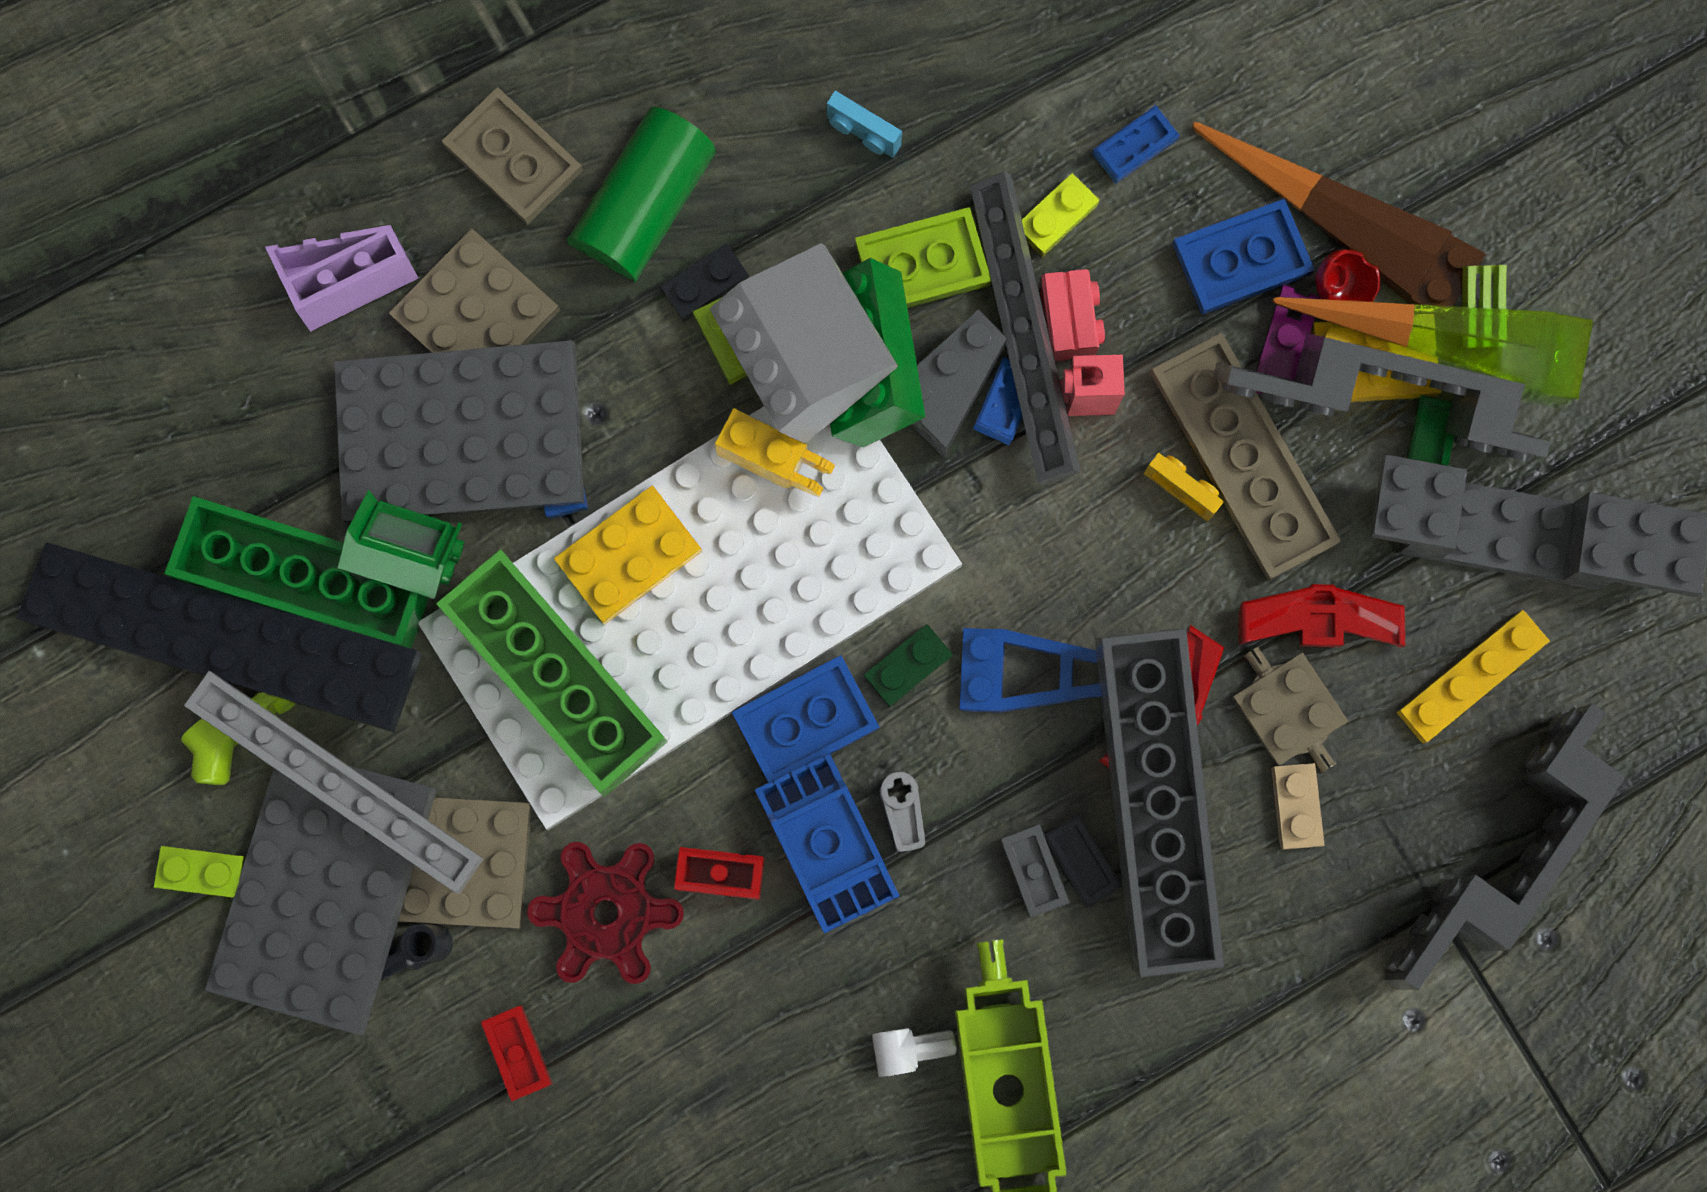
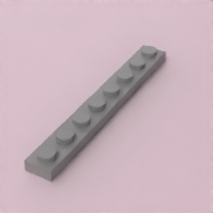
[184,671,484,894]

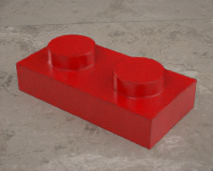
[481,1005,553,1102]

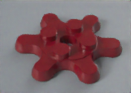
[527,842,684,984]

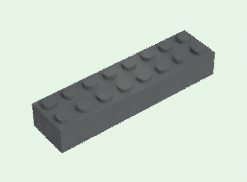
[1095,629,1224,977]

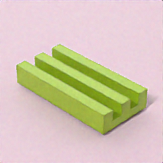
[1462,265,1507,347]

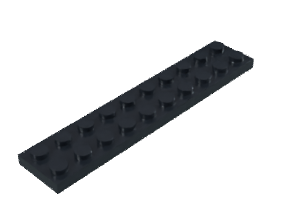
[16,542,422,733]

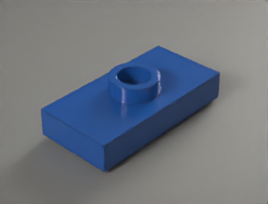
[1092,105,1180,184]
[972,357,1022,445]

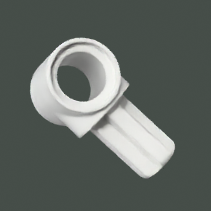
[872,1028,956,1077]

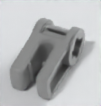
[880,772,925,852]

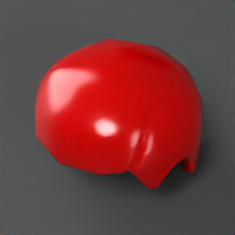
[1315,249,1380,302]

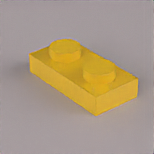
[1144,453,1224,522]

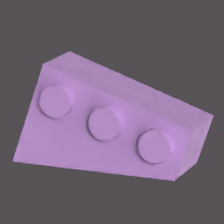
[265,225,418,331]

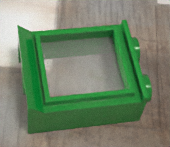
[338,490,465,599]

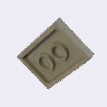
[442,87,583,225]

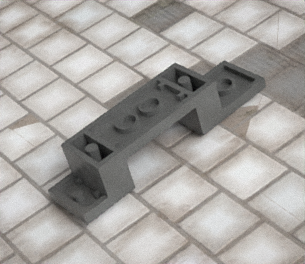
[1213,333,1551,462]
[1370,455,1707,597]
[1384,703,1626,990]

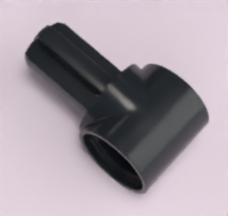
[380,924,453,981]

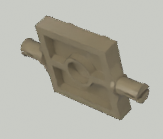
[1232,646,1349,773]

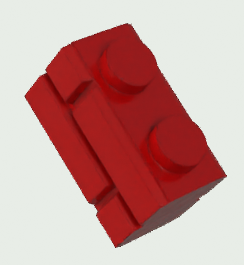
[674,847,765,900]

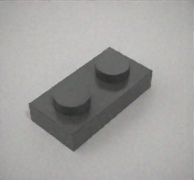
[1000,825,1069,918]

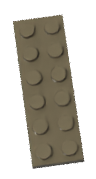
[1150,333,1342,581]

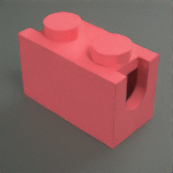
[1059,355,1125,416]

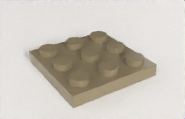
[389,229,560,353]
[398,798,532,929]

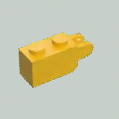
[715,408,835,497]

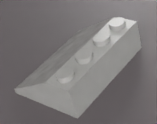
[710,243,898,444]

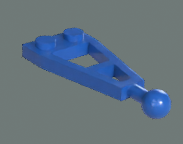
[960,628,1101,713]

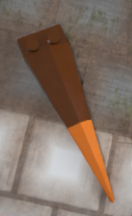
[1192,122,1486,323]

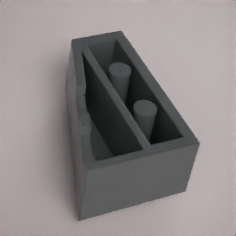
[911,309,1006,458]

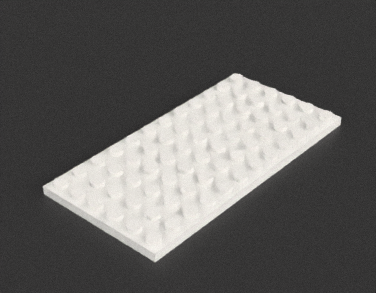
[418,406,962,830]

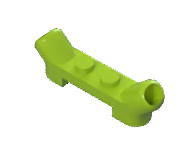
[181,693,296,785]

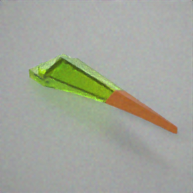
[1271,297,1594,400]

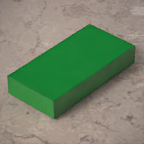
[1406,395,1454,466]

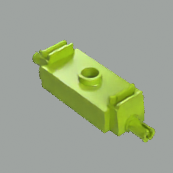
[955,939,1067,1192]

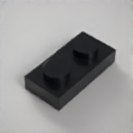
[660,243,749,323]

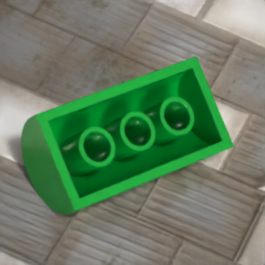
[567,107,716,283]

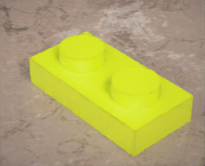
[1022,173,1100,258]

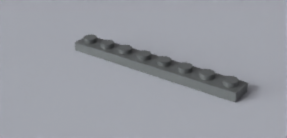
[970,171,1081,485]

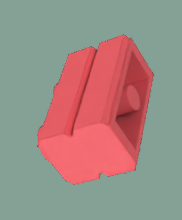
[1039,269,1105,361]

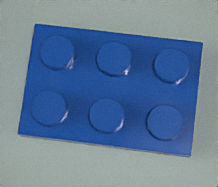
[1172,199,1315,315]
[732,655,880,783]

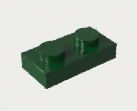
[864,624,953,708]

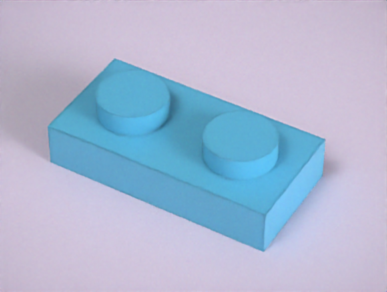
[827,91,902,158]

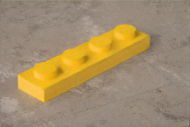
[1396,610,1550,744]

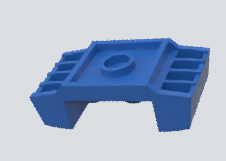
[755,753,899,933]

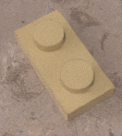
[1271,763,1325,850]

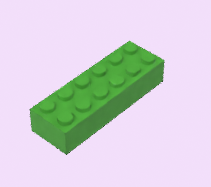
[436,549,668,797]

